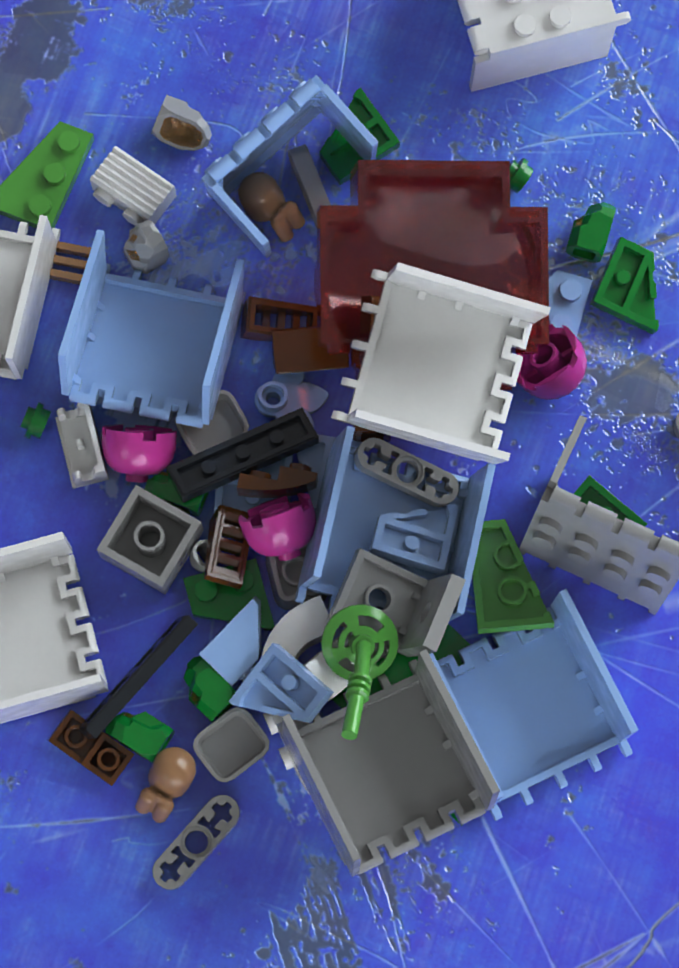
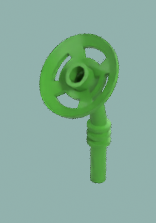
[321,604,398,740]

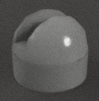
[190,539,221,573]

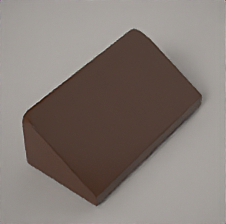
[271,323,349,374]

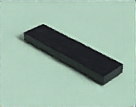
[166,408,319,503]
[79,615,198,739]

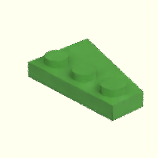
[0,121,94,228]
[472,519,554,634]

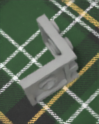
[327,548,466,657]

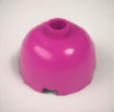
[517,324,587,400]
[101,424,177,483]
[238,493,316,561]

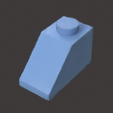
[199,596,262,686]

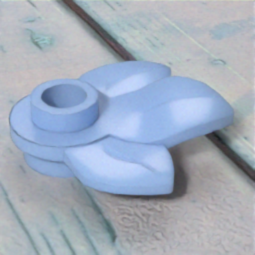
[255,372,329,428]

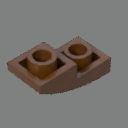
[237,463,318,498]
[47,709,135,786]

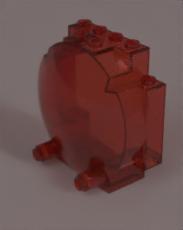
[314,160,549,392]

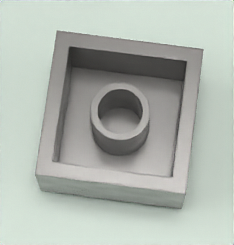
[96,485,204,595]

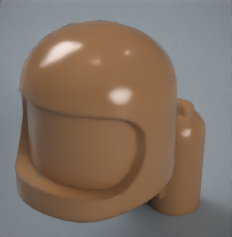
[238,172,305,242]
[135,747,196,823]

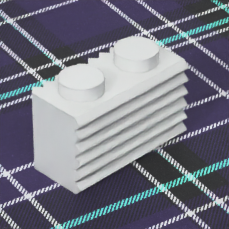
[90,146,177,226]

